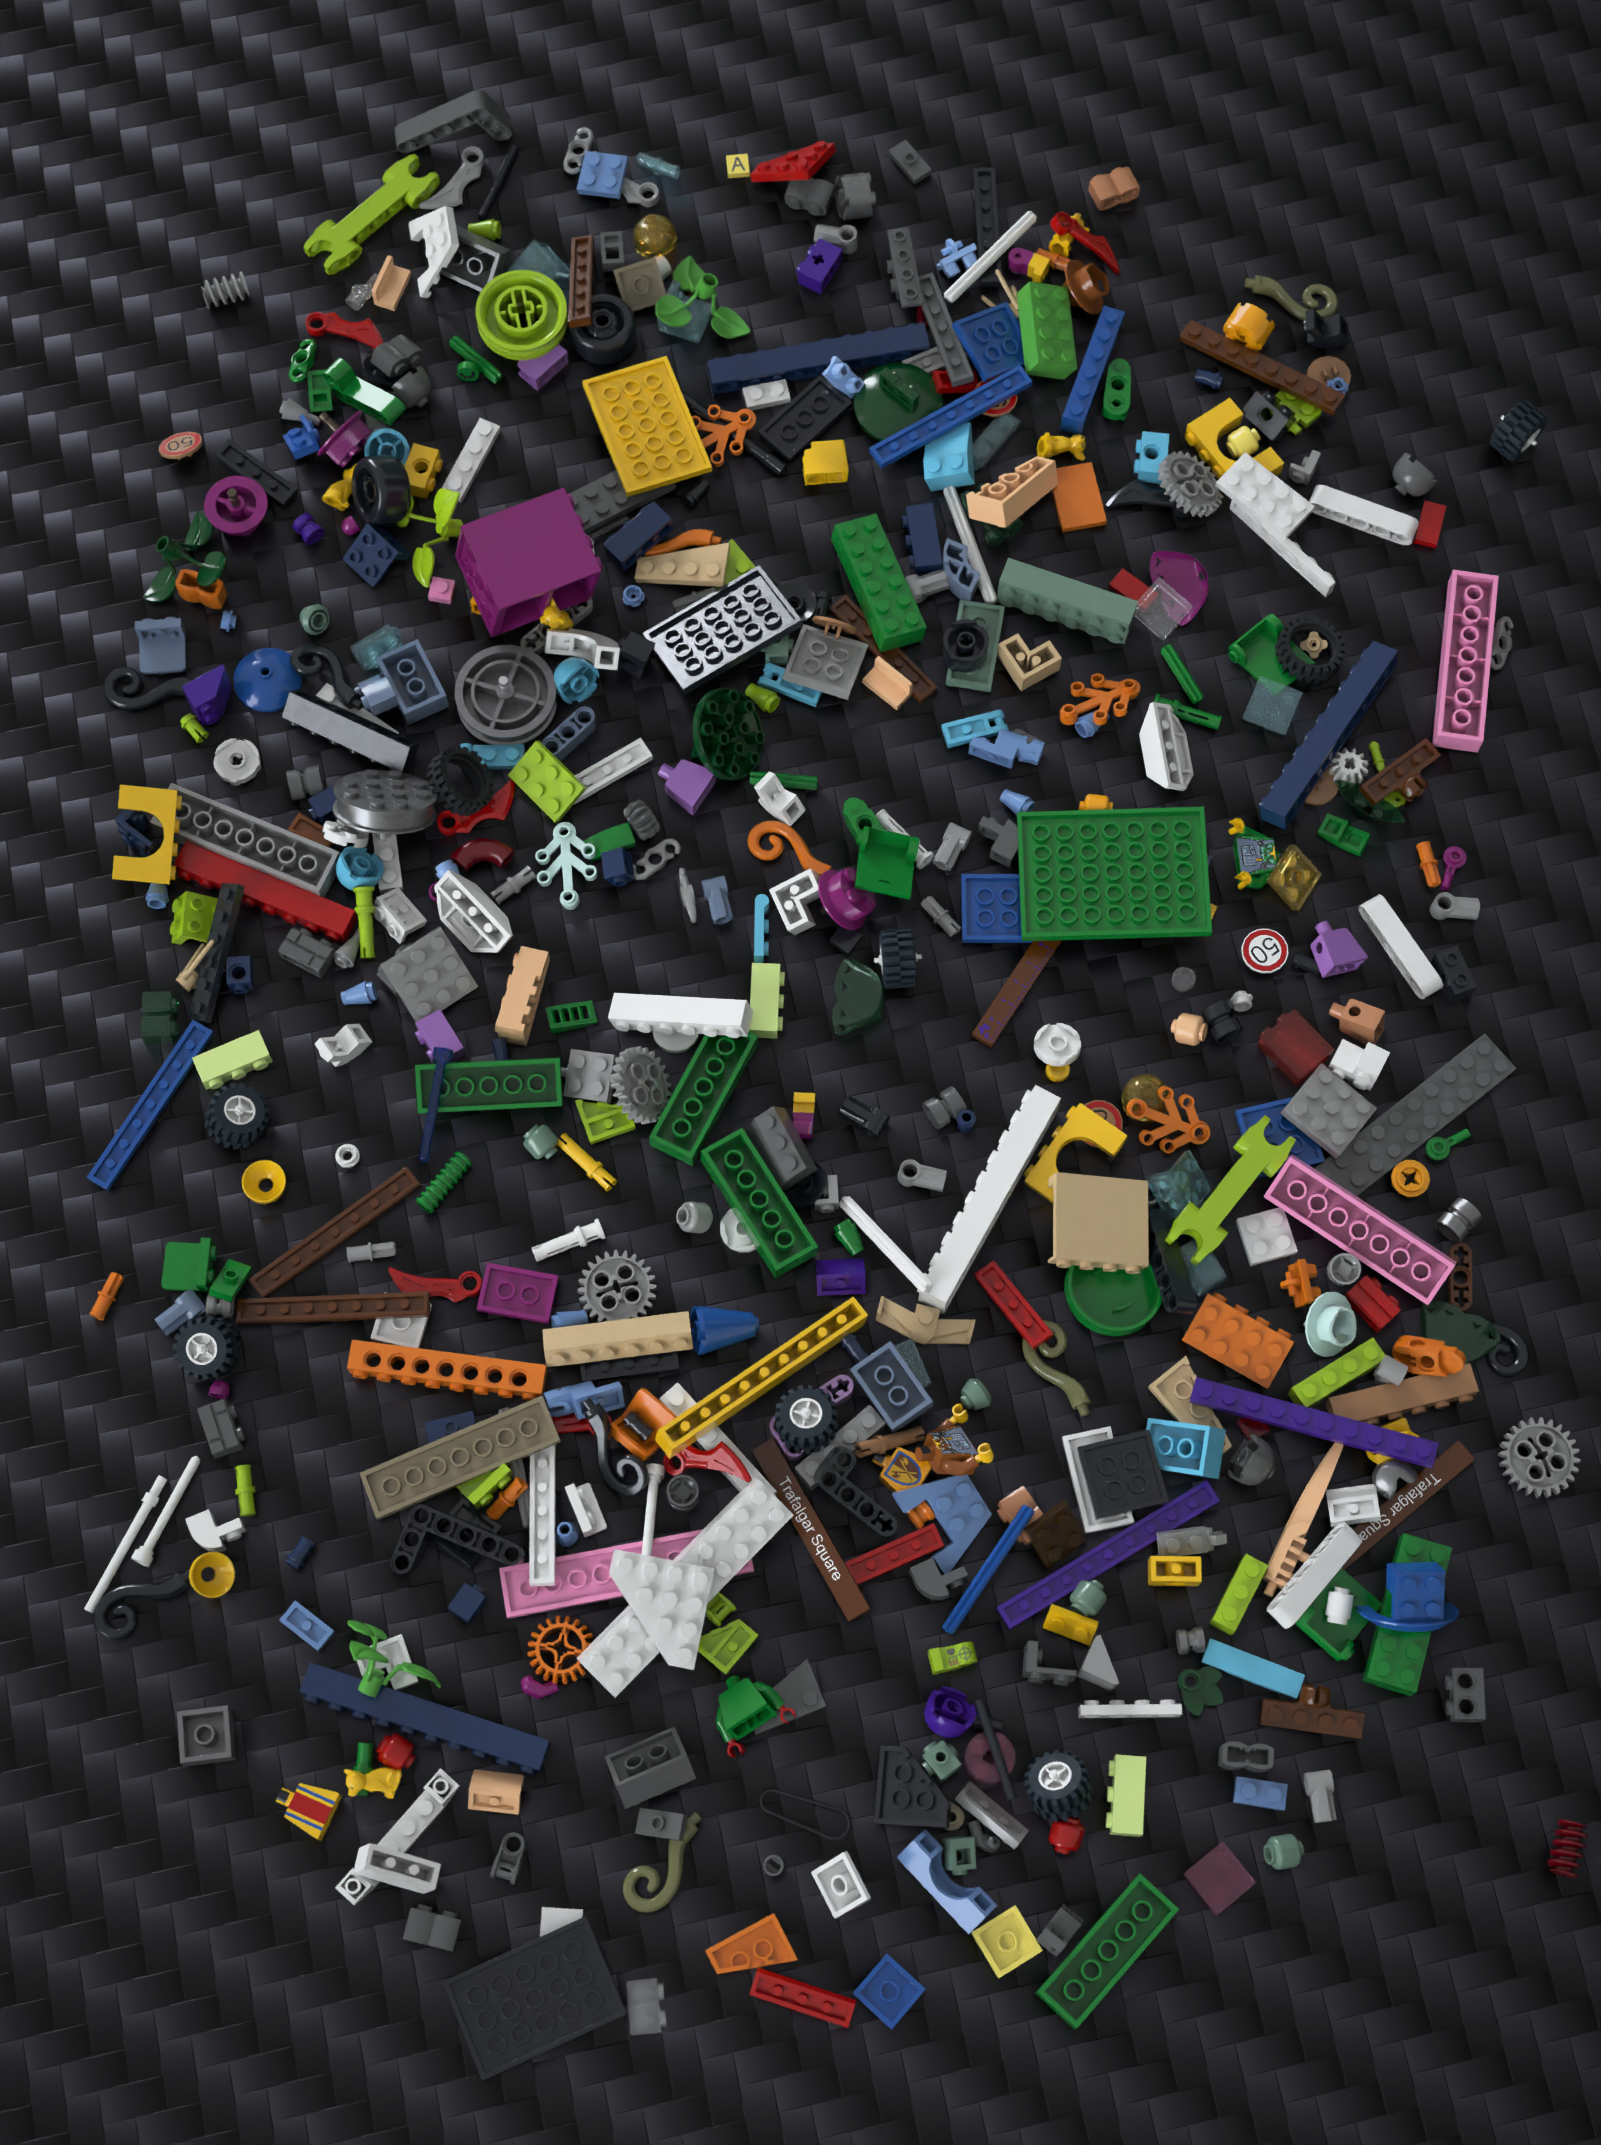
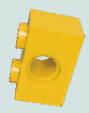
[404,443,443,499]
[1148,1556,1202,1586]

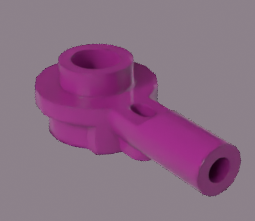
[1440,846,1467,891]

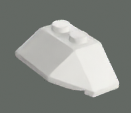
[1139,702,1194,791]
[434,870,513,953]

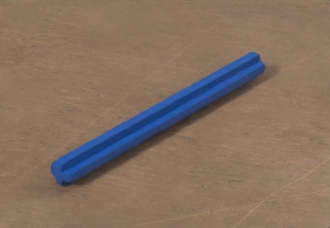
[942,1505,1034,1634]

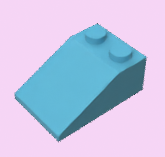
[923,422,975,492]
[1146,1418,1226,1479]

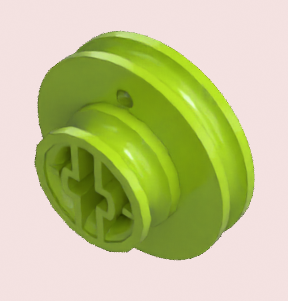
[476,270,568,360]

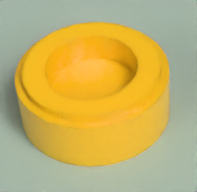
[1046,1064,1070,1082]

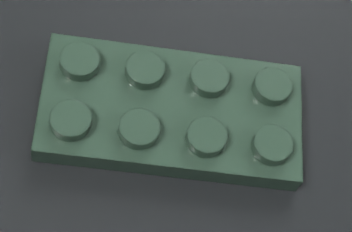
[945,599,1005,692]

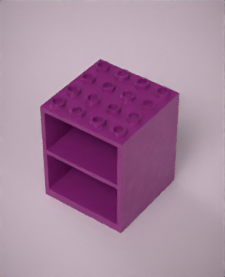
[455,488,603,638]

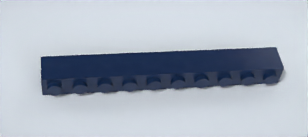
[707,323,930,395]
[1259,641,1398,830]
[299,1662,551,1775]

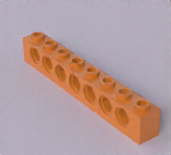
[347,1340,548,1401]

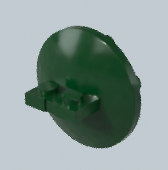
[854,363,943,442]
[691,687,765,781]

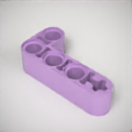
[770,1375,854,1461]

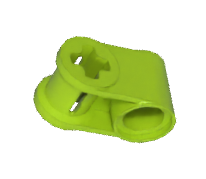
[705,1592,736,1627]

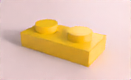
[1043,1604,1099,1646]

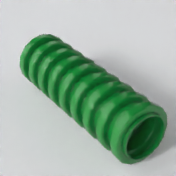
[416,1151,472,1213]

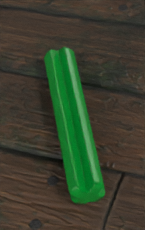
[449,335,502,383]
[1161,644,1204,704]
[750,771,818,790]

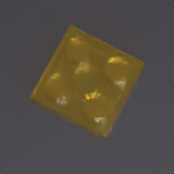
[1267,845,1322,911]

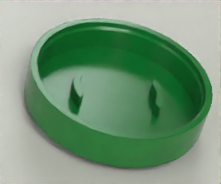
[1064,1261,1162,1336]

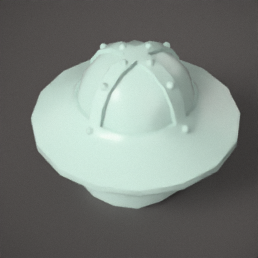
[1303,1292,1357,1357]

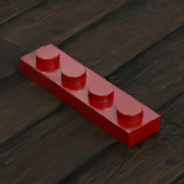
[974,1260,1053,1350]
[845,1523,944,1585]
[749,1967,857,2028]

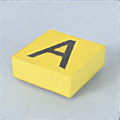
[726,154,750,178]

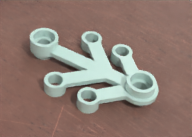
[535,822,598,910]

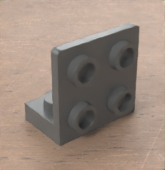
[1022,1641,1077,1686]

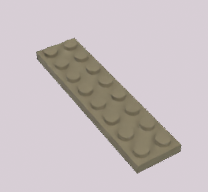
[359,1396,561,1520]

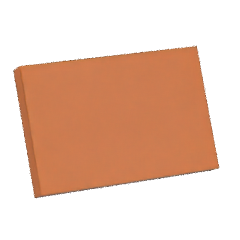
[1052,462,1107,533]

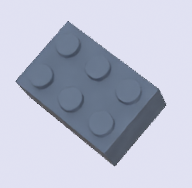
[376,639,449,726]
[850,1341,934,1433]

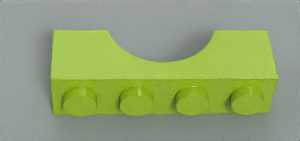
[1288,1338,1385,1408]

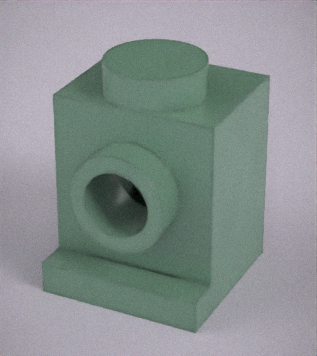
[941,1836,976,1875]

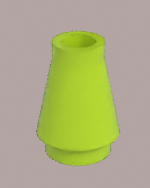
[468,219,501,241]
[745,683,780,713]

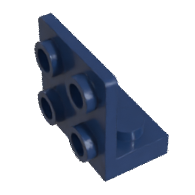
[343,523,411,587]
[115,810,157,857]

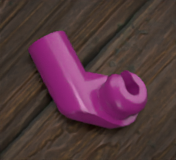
[521,1676,559,1699]

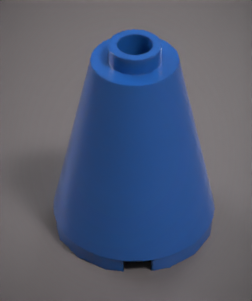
[690,1306,759,1355]

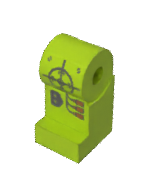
[927,1642,978,1675]

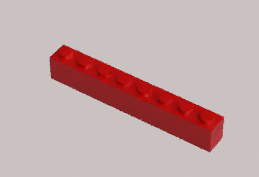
[174,841,358,943]

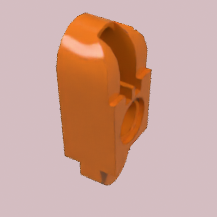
[1392,1335,1466,1377]

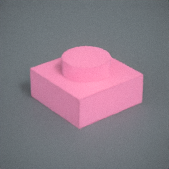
[428,577,456,604]

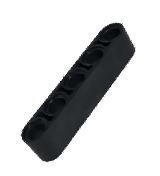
[1148,1209,1197,1314]

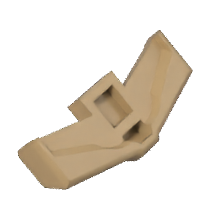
[875,1295,976,1345]

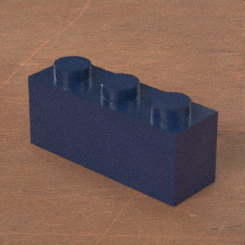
[603,501,674,572]
[902,503,943,577]

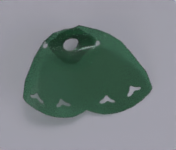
[1334,780,1405,823]
[832,958,886,1035]
[1420,1301,1501,1364]

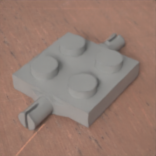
[561,1049,618,1103]

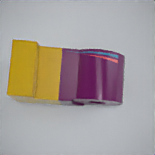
[1008,248,1050,283]
[793,1092,815,1140]

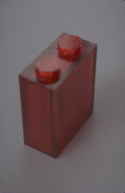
[1257,1009,1334,1086]

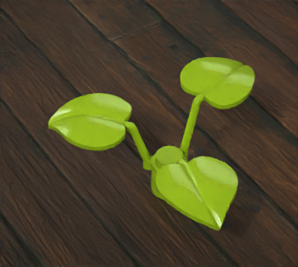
[396,488,463,588]

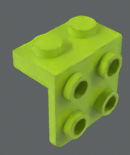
[170,891,218,945]
[457,1463,513,1508]

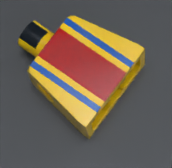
[276,1783,342,1841]

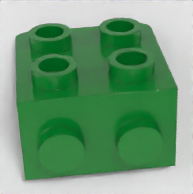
[161,1237,218,1292]

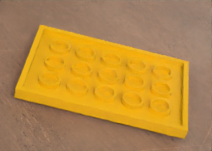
[582,356,712,497]

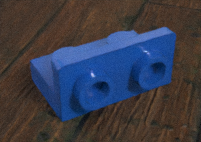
[283,415,321,460]

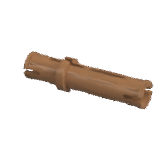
[854,1426,925,1458]

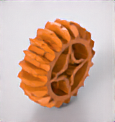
[527,1616,593,1685]

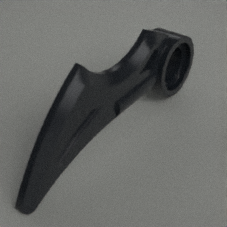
[1106,479,1191,517]

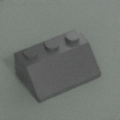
[439,225,511,292]
[745,1106,818,1192]
[604,1726,696,1809]

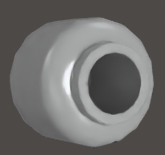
[676,1201,713,1234]

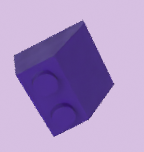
[182,664,232,727]

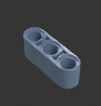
[542,706,596,762]

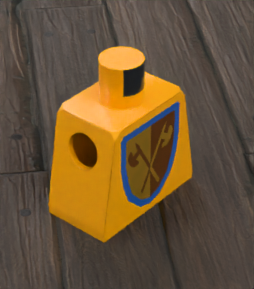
[872,1447,932,1493]

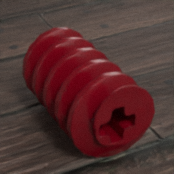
[1547,1819,1589,1878]

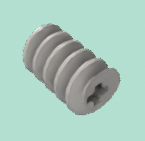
[201,271,250,309]

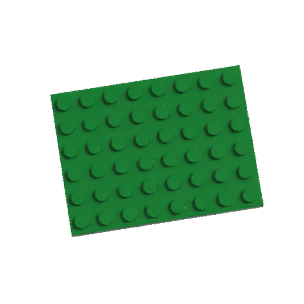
[1017,807,1212,941]

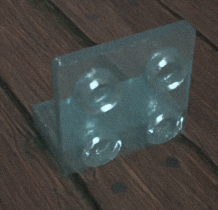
[507,239,570,281]
[657,280,712,343]
[350,624,403,671]
[1145,1150,1211,1219]

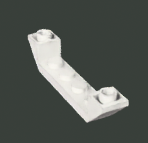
[335,1768,460,1906]

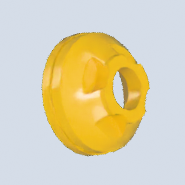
[242,1160,286,1204]
[189,1552,235,1598]

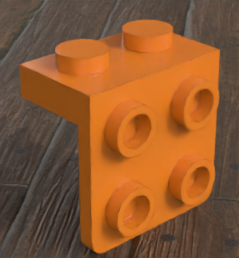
[611,1388,677,1462]

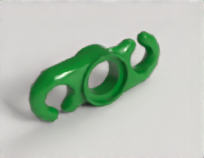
[289,339,317,383]

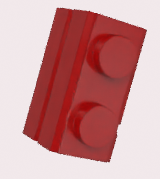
[1345,1275,1401,1334]

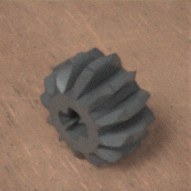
[623,800,660,840]

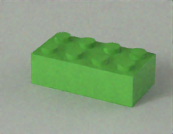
[1017,281,1077,380]

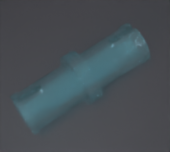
[636,152,681,180]

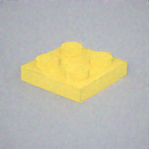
[971,1905,1043,1979]

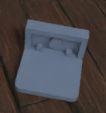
[135,617,186,674]

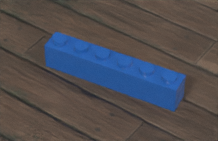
[1060,306,1125,435]

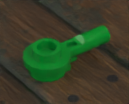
[1426,1129,1471,1160]

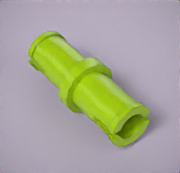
[235,1465,256,1517]

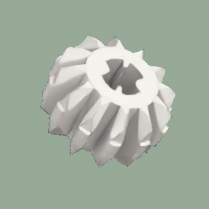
[1329,747,1368,788]

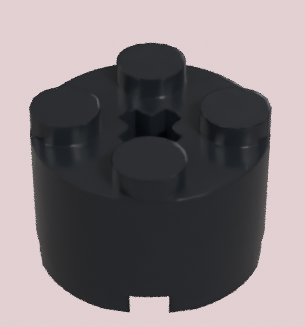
[942,619,989,673]

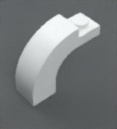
[544,628,620,670]

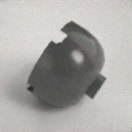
[387,365,432,408]
[1393,453,1438,497]
[1228,1434,1275,1486]

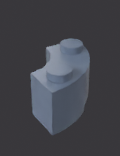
[942,538,980,601]
[353,673,399,716]

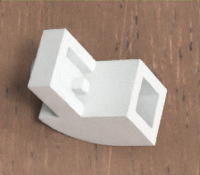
[754,771,806,826]
[315,1024,372,1067]
[185,1509,246,1552]

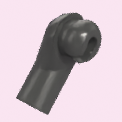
[967,1820,1001,1852]

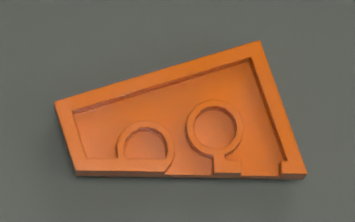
[705,1913,798,1974]

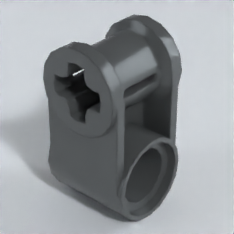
[490,1832,527,1885]

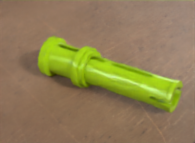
[353,886,376,958]

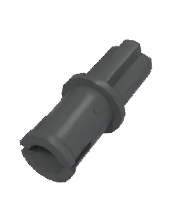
[673,586,716,613]

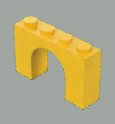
[1185,398,1284,479]
[112,785,182,885]
[1024,1103,1128,1203]

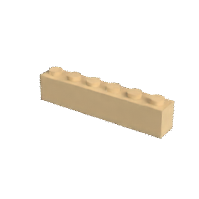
[543,1311,693,1368]

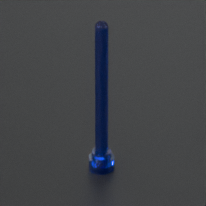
[419,1046,453,1162]

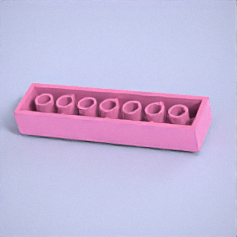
[1432,570,1499,753]
[1263,1154,1456,1305]

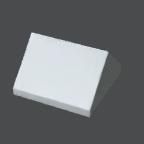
[811,1851,871,1919]

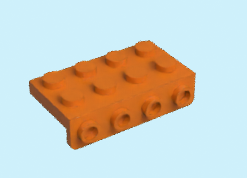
[1182,1292,1294,1389]

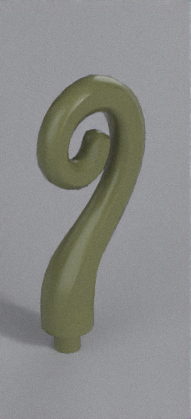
[1245,275,1338,321]
[1022,1320,1091,1417]
[623,1812,702,1913]

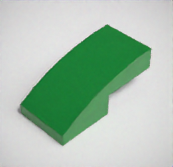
[307,369,333,413]
[1317,813,1371,857]
[584,822,636,863]

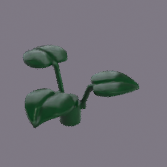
[142,510,227,602]

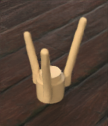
[981,269,1020,323]
[175,940,226,992]

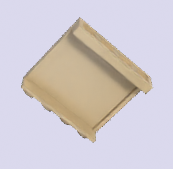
[1048,1172,1149,1274]

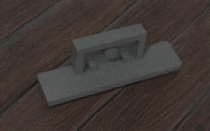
[887,227,923,308]

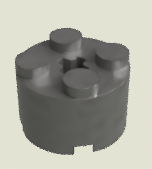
[835,173,876,220]

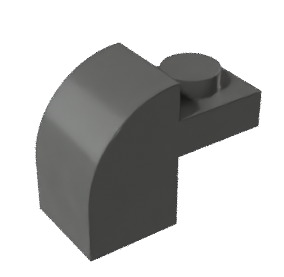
[600,231,625,273]
[978,816,1018,868]
[909,1558,968,1600]
[1036,1904,1084,1957]

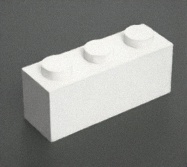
[353,1843,441,1894]

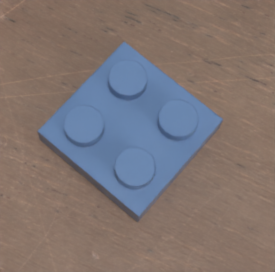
[577,151,629,199]

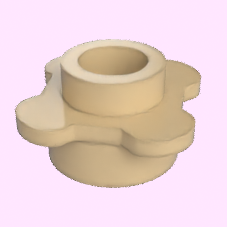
[1300,631,1328,659]

